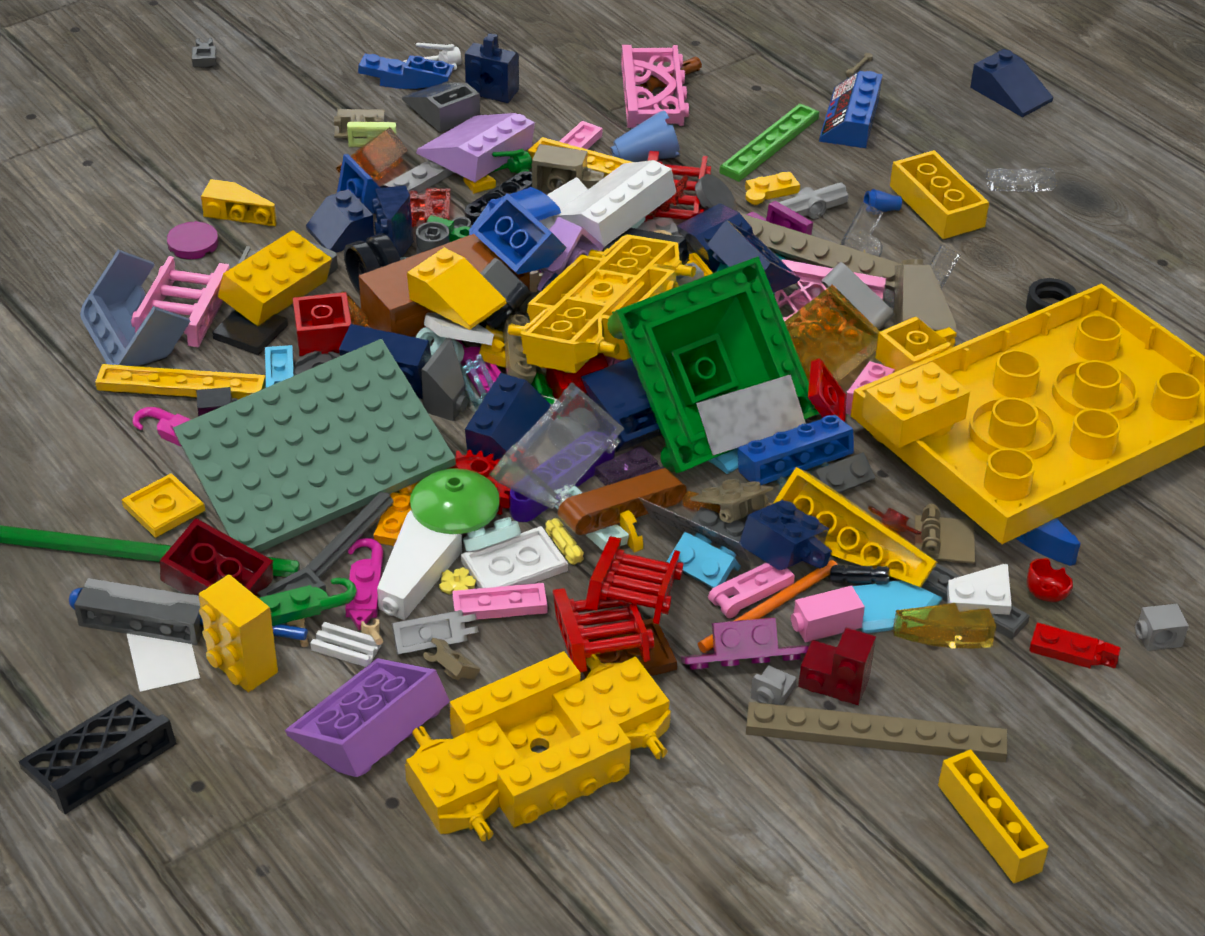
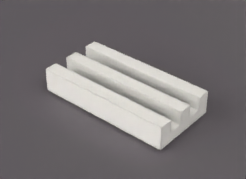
[310,622,381,667]

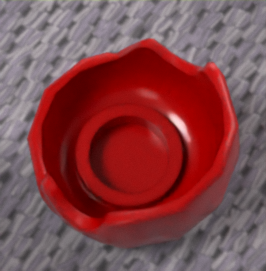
[1027,558,1073,602]

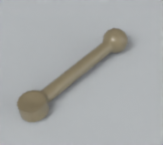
[846,53,873,78]

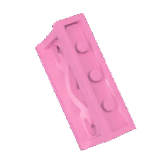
[621,45,689,128]

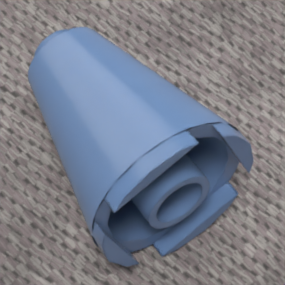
[610,110,680,162]

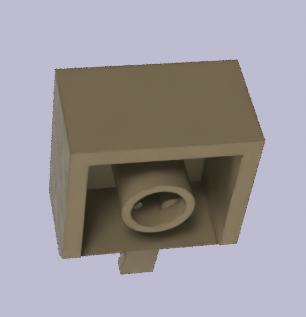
[532,144,604,195]

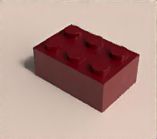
[160,518,273,596]

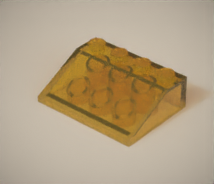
[785,284,880,382]

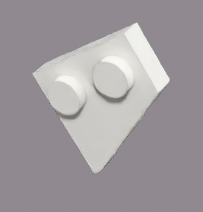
[947,564,1012,615]

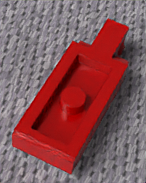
[1029,622,1121,669]

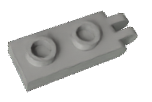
[391,610,479,654]

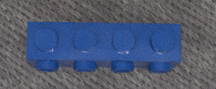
[737,415,854,485]

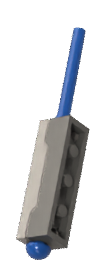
[69,578,308,645]

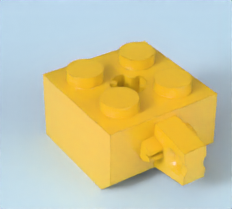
[875,316,957,372]

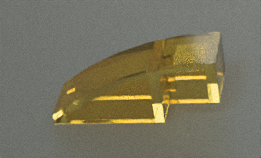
[892,603,997,649]

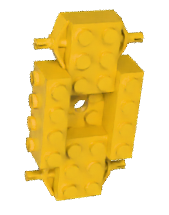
[508,234,696,373]
[405,651,671,842]

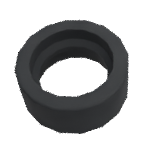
[1026,278,1078,314]

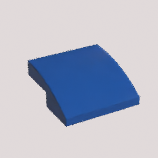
[489,187,561,221]

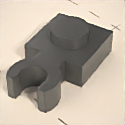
[192,37,216,68]

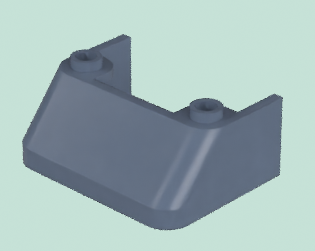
[80,249,191,366]

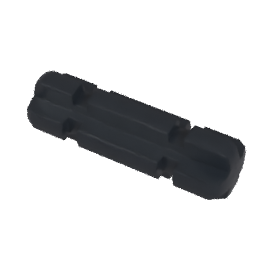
[830,565,890,584]

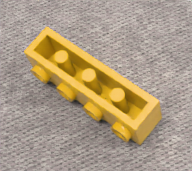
[938,749,1049,884]

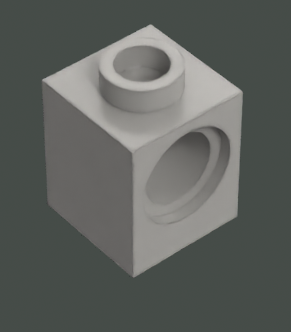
[1135,604,1189,651]

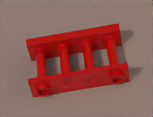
[644,151,711,222]
[585,536,684,624]
[553,588,654,672]

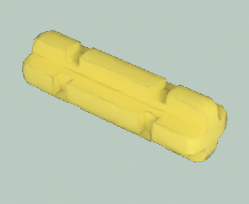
[545,518,584,565]

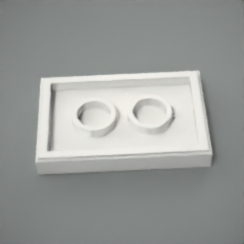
[461,526,568,588]

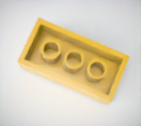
[890,150,989,239]
[218,230,332,326]

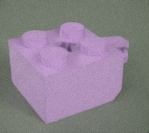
[537,217,604,292]

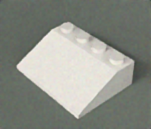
[552,160,676,247]

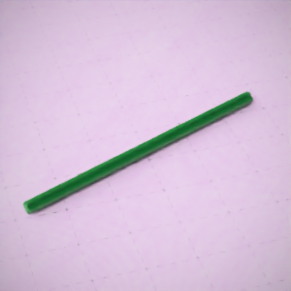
[0,525,300,577]

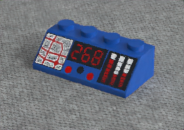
[819,71,883,149]

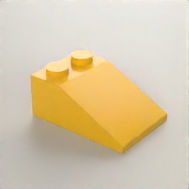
[407,248,506,330]

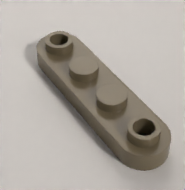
[503,314,537,384]

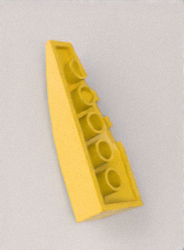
[772,467,938,587]

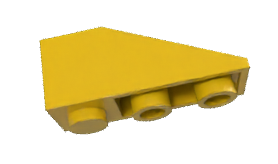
[201,179,277,227]

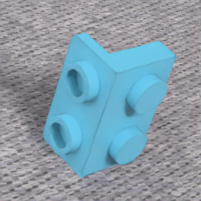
[666,531,741,588]

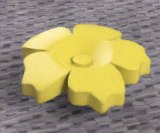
[439,567,476,595]

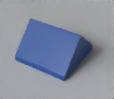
[337,154,380,214]

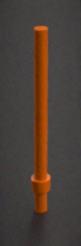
[698,560,838,653]

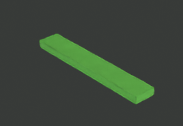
[719,104,819,182]

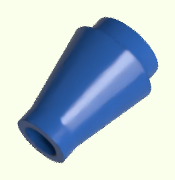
[863,189,902,214]

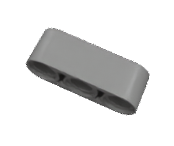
[821,262,895,334]

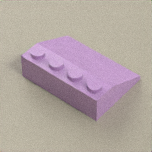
[416,113,535,182]

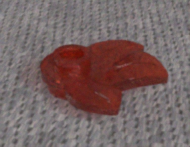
[868,506,922,535]

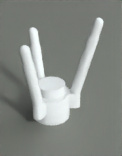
[403,43,461,70]

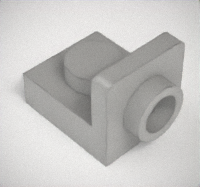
[751,665,797,705]

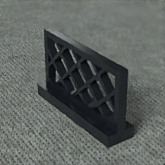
[18,694,177,814]

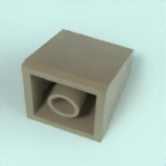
[894,259,956,330]

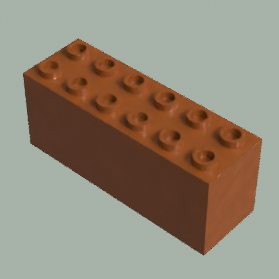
[359,234,530,338]

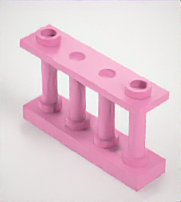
[131,256,230,347]

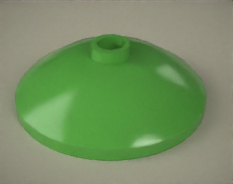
[410,468,499,534]

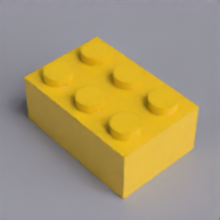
[862,361,970,448]
[198,575,278,693]

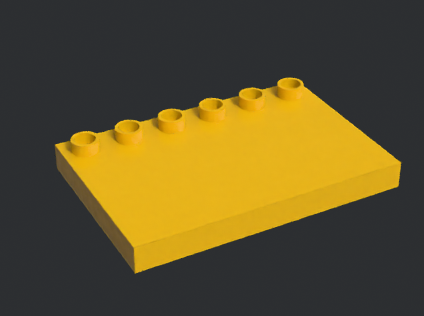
[851,283,1205,544]

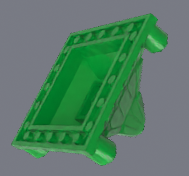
[607,256,819,473]

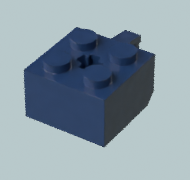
[465,33,519,103]
[739,500,832,571]

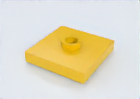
[122,473,205,538]

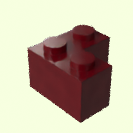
[798,627,876,706]

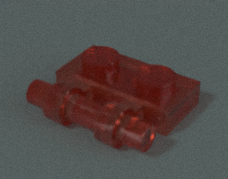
[409,188,451,228]

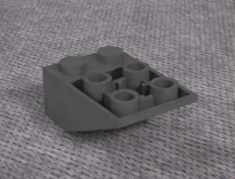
[402,83,480,133]

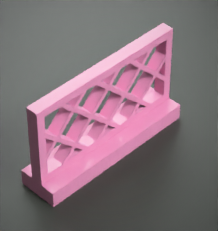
[775,259,886,340]

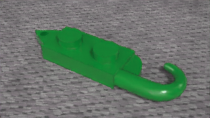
[259,577,357,626]

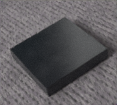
[212,310,288,355]

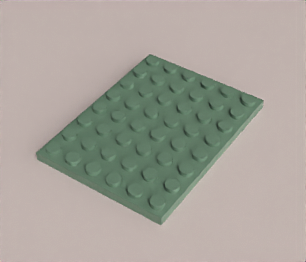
[173,339,456,553]

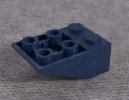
[372,185,414,258]
[581,358,662,453]

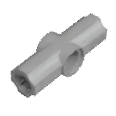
[779,182,848,219]

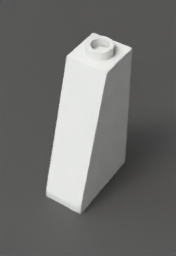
[377,510,462,620]

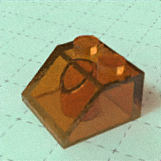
[336,127,408,181]

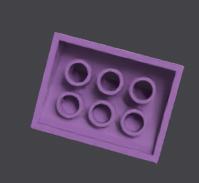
[285,658,450,777]

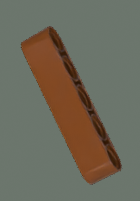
[558,468,687,535]

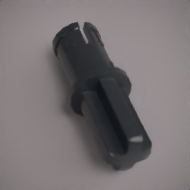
[485,283,532,330]

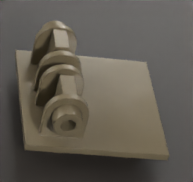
[334,109,385,139]
[691,479,773,523]
[915,504,975,564]

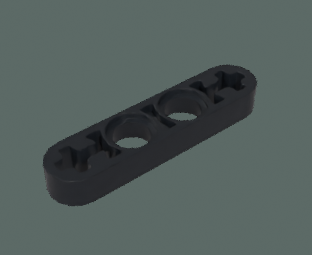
[465,171,532,225]

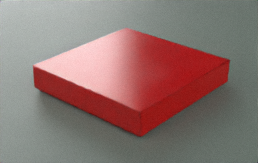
[808,358,847,422]

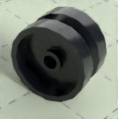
[344,233,401,295]

